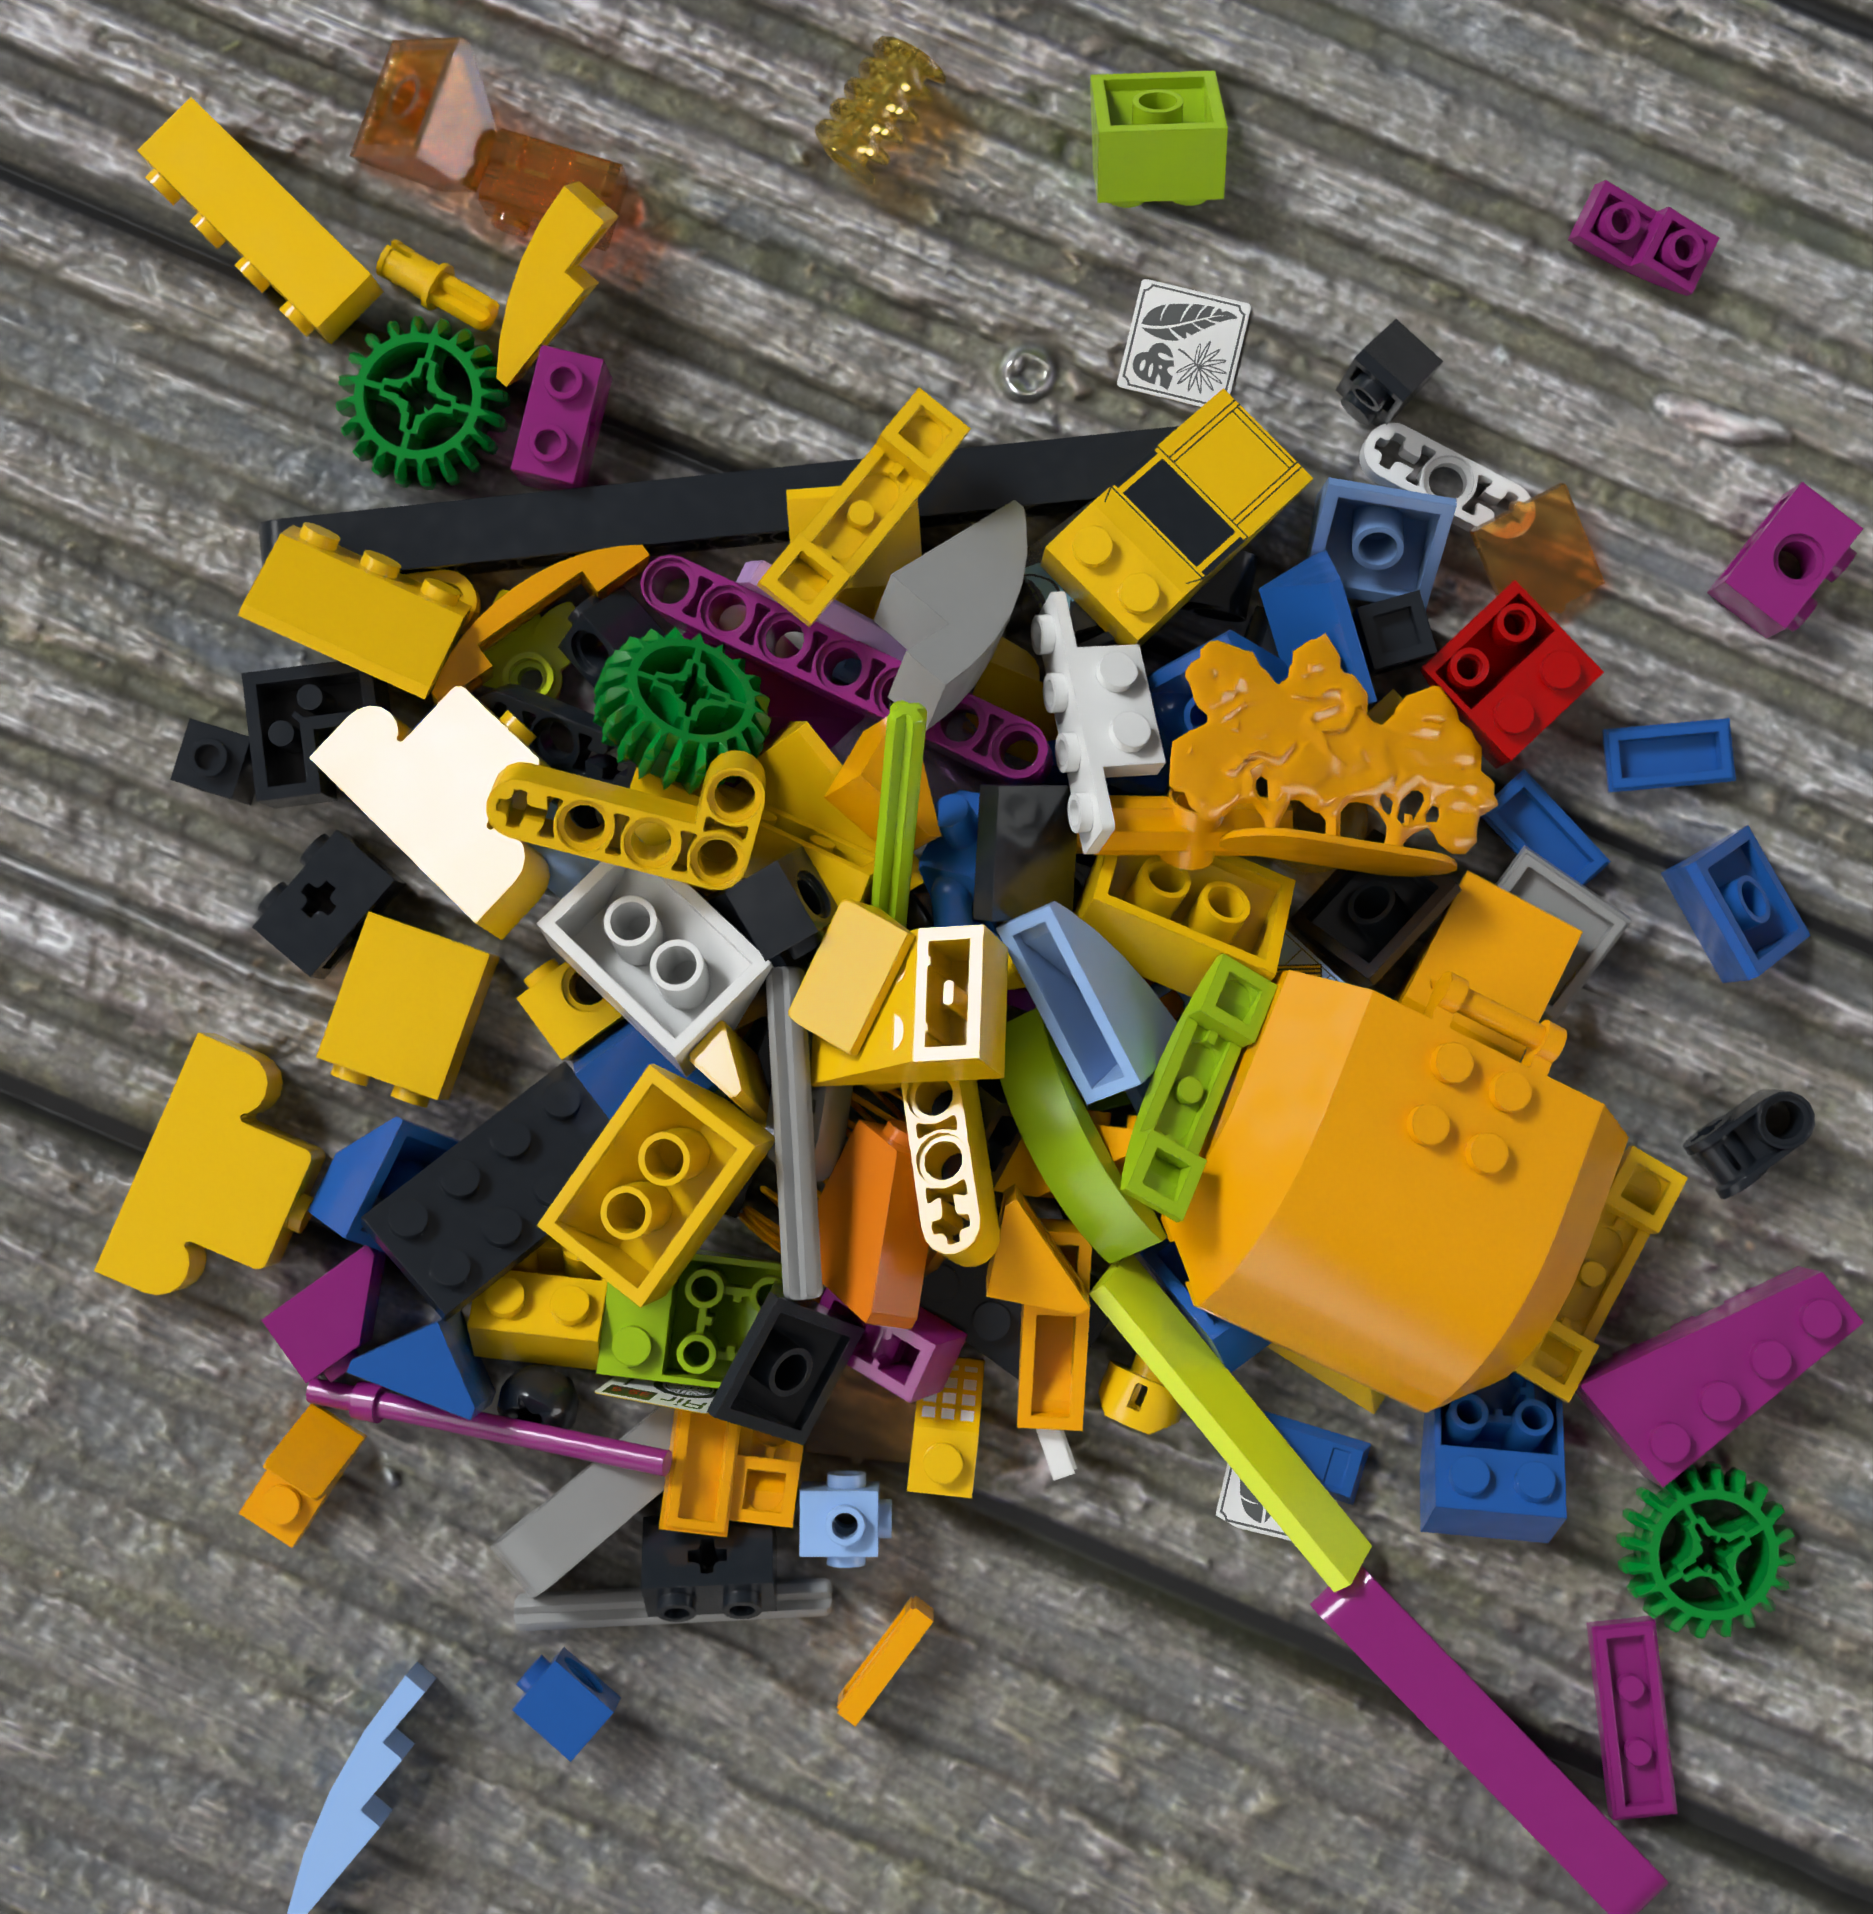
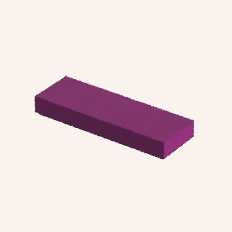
[1586,1616,1678,1820]

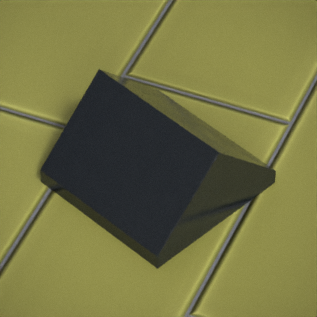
[1289,829,1462,987]
[707,1280,865,1445]

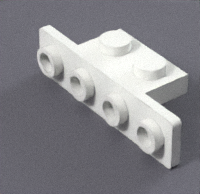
[1031,591,1166,854]

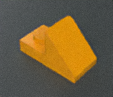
[238,1403,367,1548]

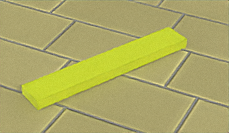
[1089,1254,1372,1592]

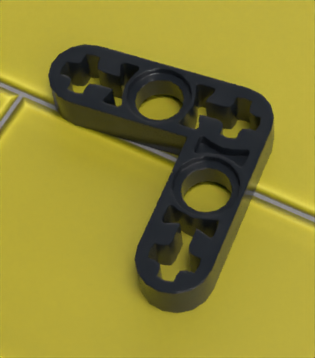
[479,683,638,829]

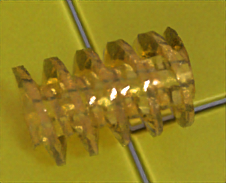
[815,36,946,186]

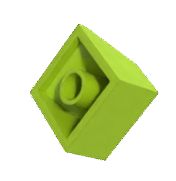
[1090,71,1228,208]

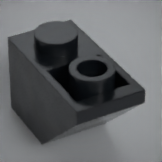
[1336,319,1443,427]

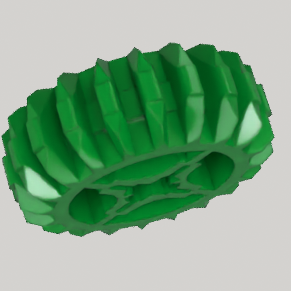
[336,316,510,490]
[593,627,772,795]
[1616,1461,1796,1639]

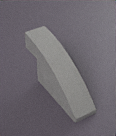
[873,500,1027,731]

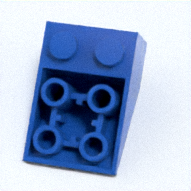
[1420,1372,1567,1543]

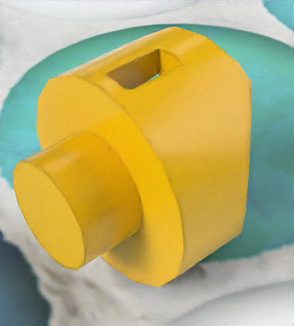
[1098,1353,1184,1435]

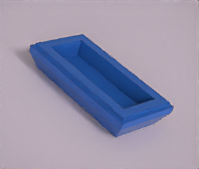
[1602,718,1736,793]
[1481,769,1611,886]
[1261,1410,1371,1505]

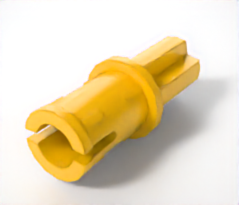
[376,239,500,332]

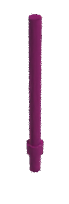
[306,1378,672,1477]

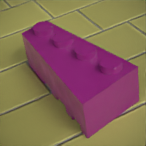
[1575,1266,1864,1488]

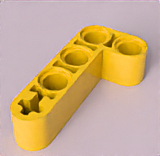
[486,750,766,890]
[863,1080,1000,1267]

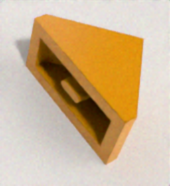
[824,717,941,850]
[986,1183,1090,1315]

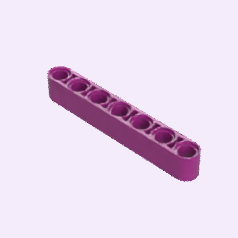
[640,555,1053,784]
[1310,1565,1669,1914]

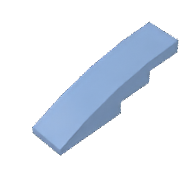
[287,1661,436,1914]

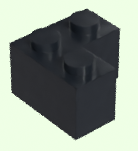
[241,661,391,809]

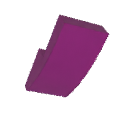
[1568,180,1720,296]

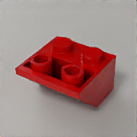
[1420,579,1604,769]

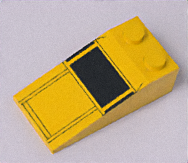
[1040,388,1314,647]

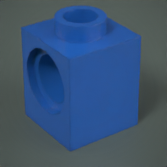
[512,1647,621,1762]

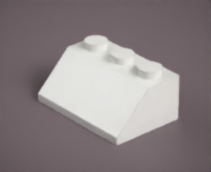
[536,835,773,1078]

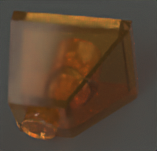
[349,37,498,193]

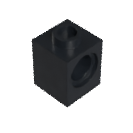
[558,586,667,688]
[1352,590,1437,677]
[170,718,255,806]
[724,846,838,962]

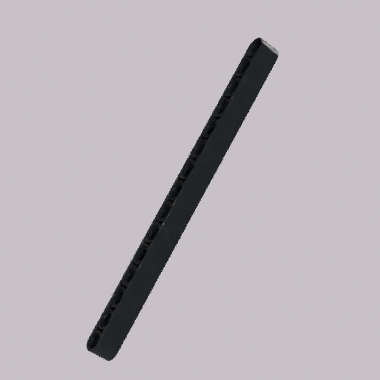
[258,426,1179,575]

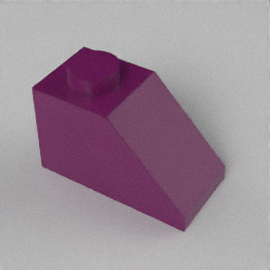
[261,1246,387,1383]

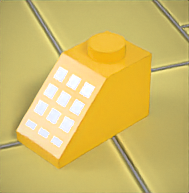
[907,1357,985,1498]

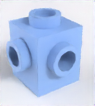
[799,1470,892,1568]

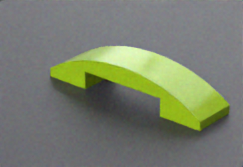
[1120,953,1278,1222]
[1000,1007,1167,1264]

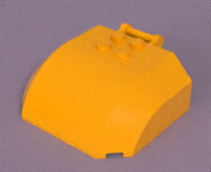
[1161,970,1629,1413]

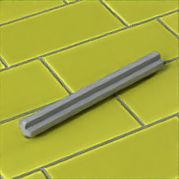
[766,966,823,1300]
[514,1578,833,1631]

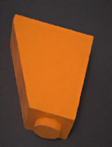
[818,1118,929,1329]

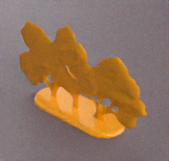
[1169,633,1498,877]

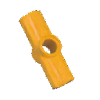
[1094,788,1294,870]

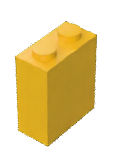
[316,911,500,1108]

